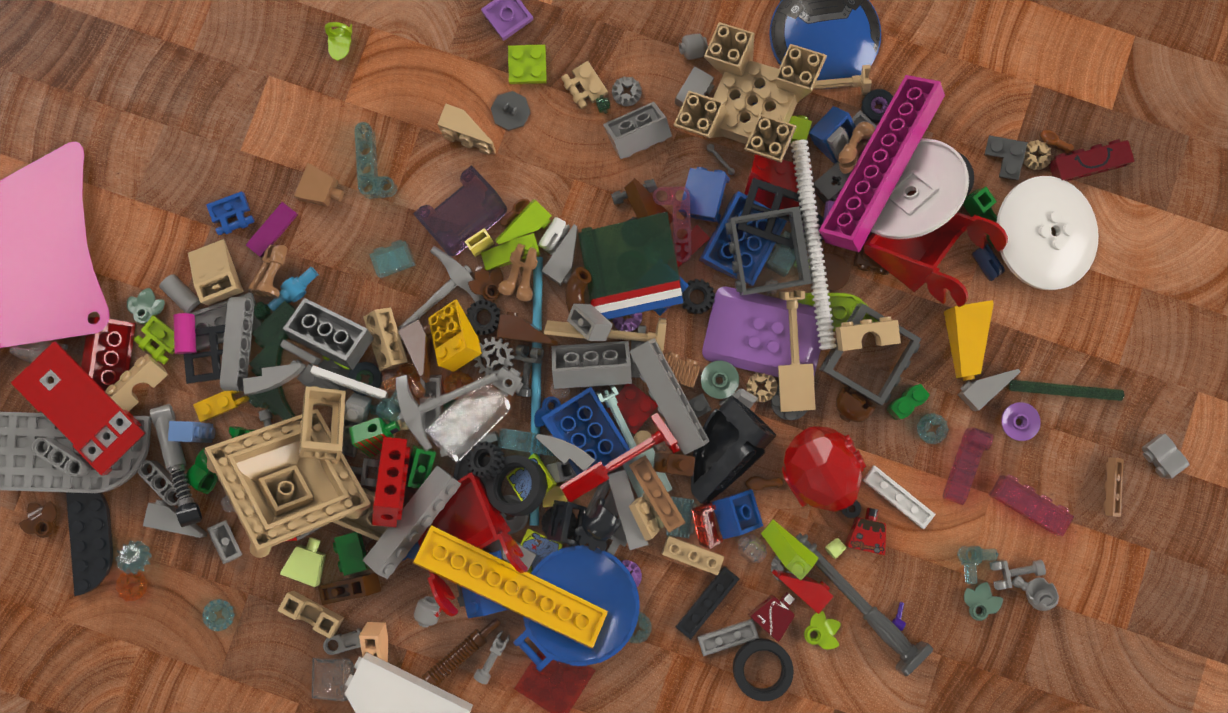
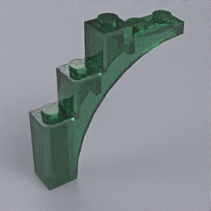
[247,301,296,421]

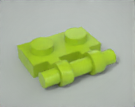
[134,315,175,365]

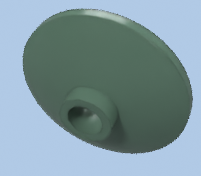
[701,361,739,399]

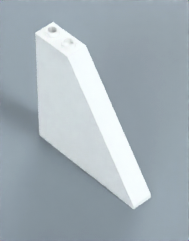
[345,652,473,713]

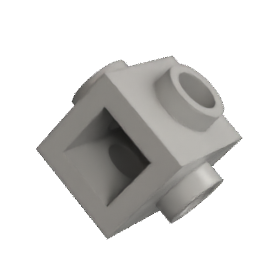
[492,366,523,397]

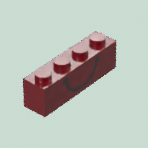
[1049,139,1135,181]

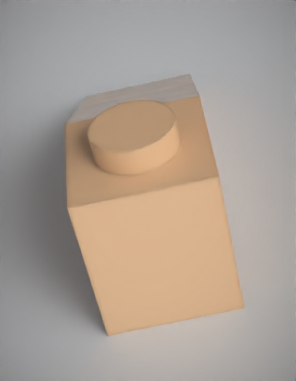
[359,622,388,662]

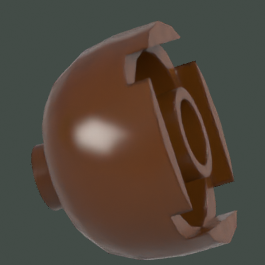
[836,386,876,423]

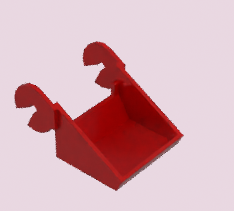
[864,212,1008,307]
[418,472,528,617]

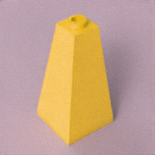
[944,300,994,381]

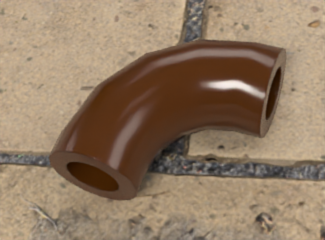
[565,267,592,314]

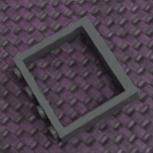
[725,206,812,296]
[819,303,921,406]

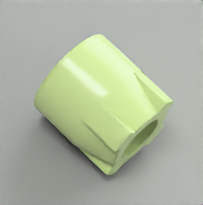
[825,538,847,559]

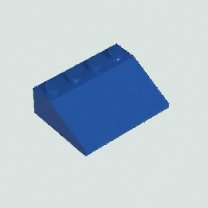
[699,191,787,286]
[541,387,630,475]

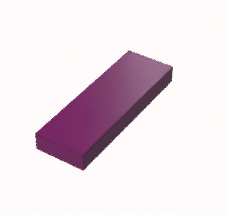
[246,202,298,258]

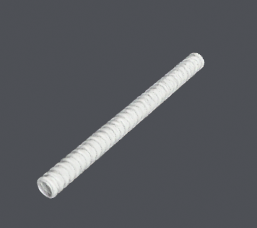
[791,140,837,350]

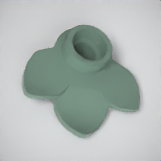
[127,288,165,324]
[964,582,1003,621]

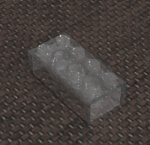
[425,376,512,463]

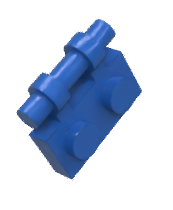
[206,191,255,235]

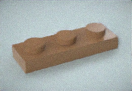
[1103,457,1124,517]

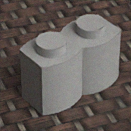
[1142,434,1190,479]

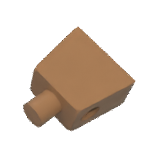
[294,163,344,206]

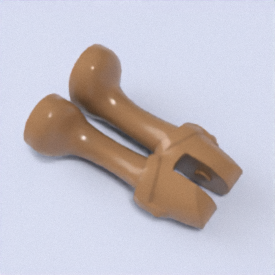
[838,122,875,174]
[498,244,538,301]
[248,245,288,299]

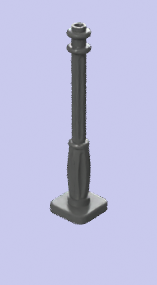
[795,533,933,676]

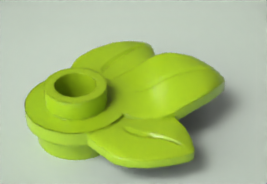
[804,611,841,650]

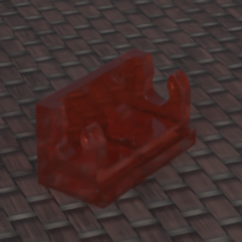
[692,502,723,549]

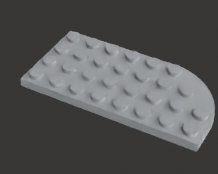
[0,412,152,493]

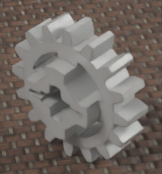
[473,337,515,377]

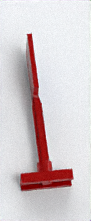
[560,413,680,502]

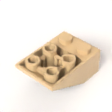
[437,104,496,155]
[188,239,244,306]

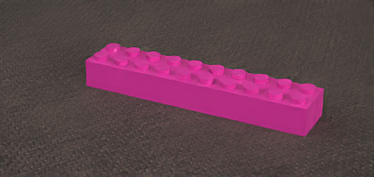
[819,75,945,252]

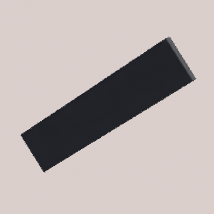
[675,566,739,640]

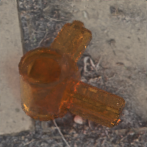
[381,362,426,398]

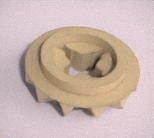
[1023,140,1053,170]
[747,372,777,402]

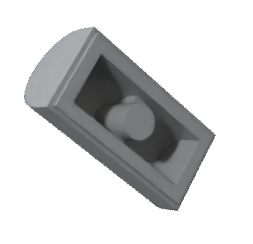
[159,274,200,313]
[207,520,242,564]

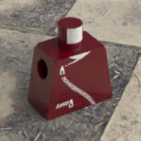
[748,592,796,642]

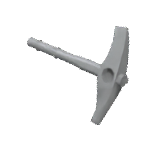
[397,246,485,335]
[396,373,498,451]

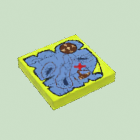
[506,453,557,501]
[521,528,563,573]

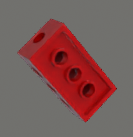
[372,437,410,528]

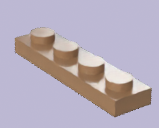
[629,455,686,533]

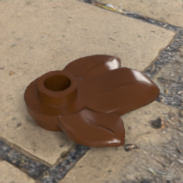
[468,266,503,301]
[19,501,57,538]

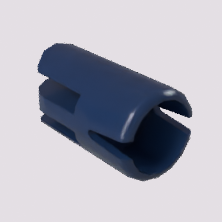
[971,244,1005,281]

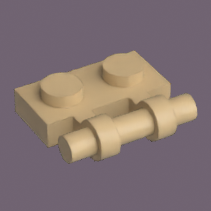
[561,61,608,109]
[629,492,665,541]

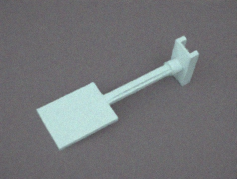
[596,385,672,498]

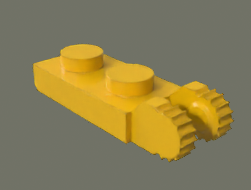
[193,391,250,422]

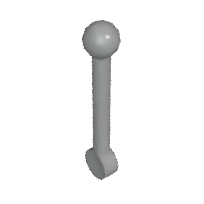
[707,144,735,175]

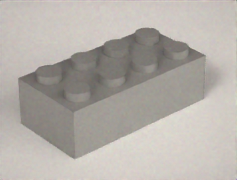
[552,341,632,389]

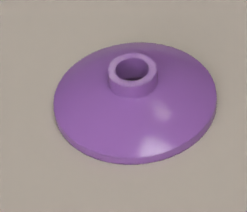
[1001,402,1041,441]

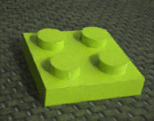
[508,45,547,84]

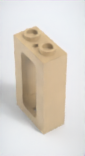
[299,386,346,461]

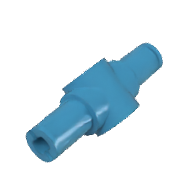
[268,267,319,312]

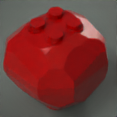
[782,426,867,512]

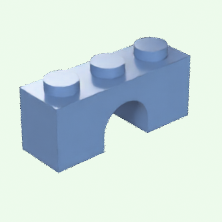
[168,421,215,443]

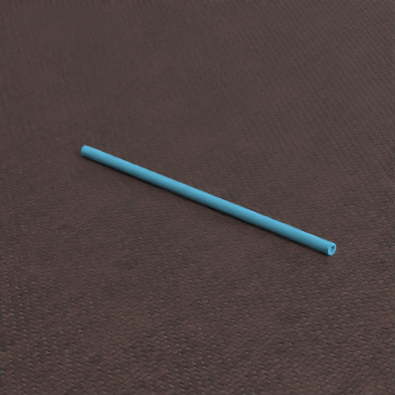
[529,257,543,526]

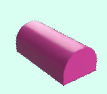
[173,313,196,354]

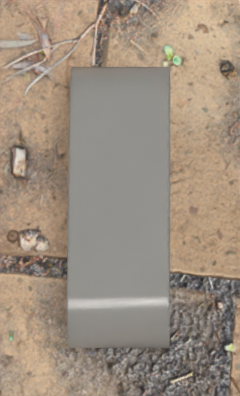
[31,438,91,476]
[137,460,178,506]

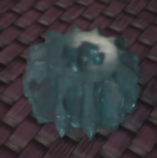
[115,540,152,574]

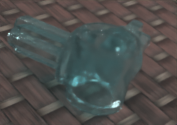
[370,390,401,423]
[957,546,998,584]

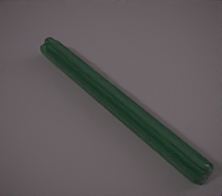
[1008,380,1125,401]

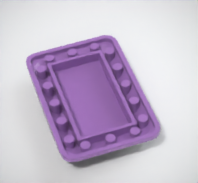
[702,287,821,377]

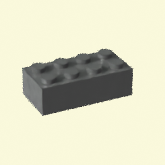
[283,298,374,370]

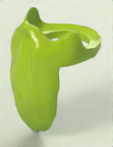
[325,22,352,61]

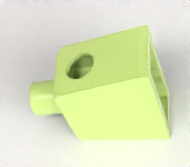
[280,537,326,587]

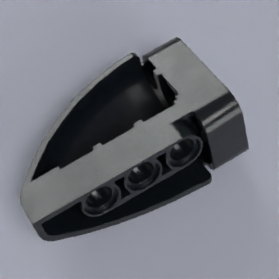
[691,395,776,504]

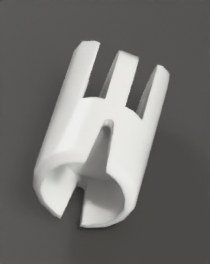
[538,217,570,255]

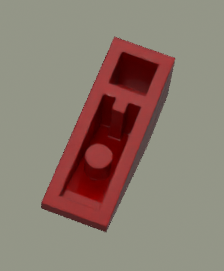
[771,570,834,614]

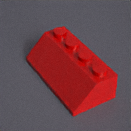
[81,317,136,391]

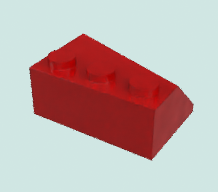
[744,154,811,223]

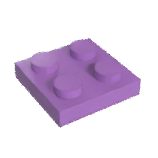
[481,0,533,41]

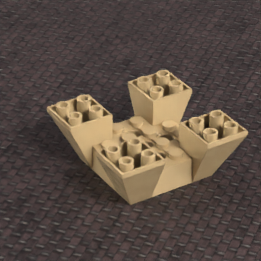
[674,22,827,162]

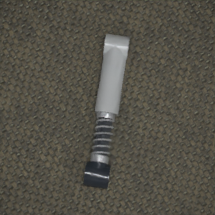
[150,404,202,527]

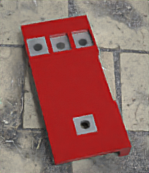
[11,341,146,475]

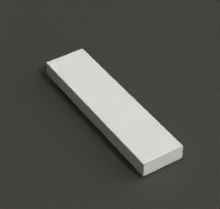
[310,366,389,401]
[862,465,936,529]

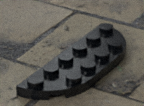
[66,492,113,596]

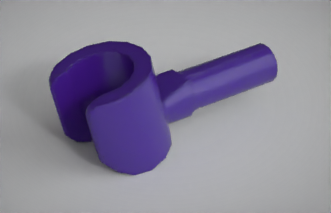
[892,602,906,631]

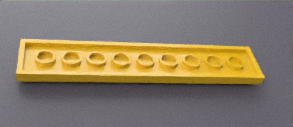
[413,525,608,648]

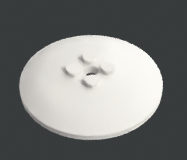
[871,138,969,239]
[996,176,1099,290]

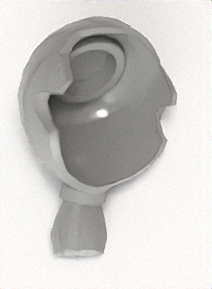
[1012,576,1059,611]

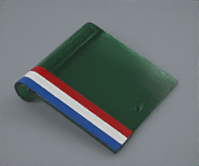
[578,212,684,321]

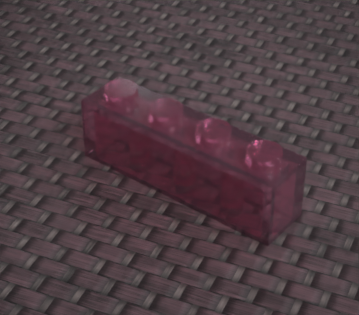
[989,474,1074,537]

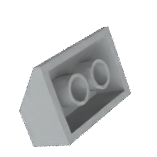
[603,102,672,159]

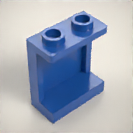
[679,167,730,223]

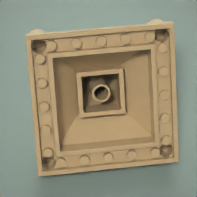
[204,409,371,558]

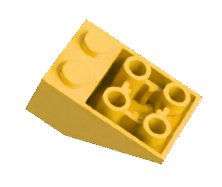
[428,299,482,372]

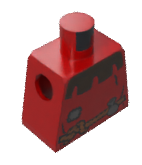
[845,507,886,555]

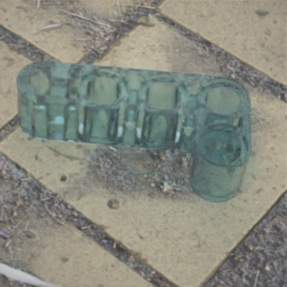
[355,122,397,199]
[497,428,556,457]

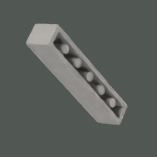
[629,338,709,455]
[363,466,461,579]

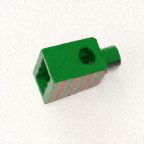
[349,418,401,458]

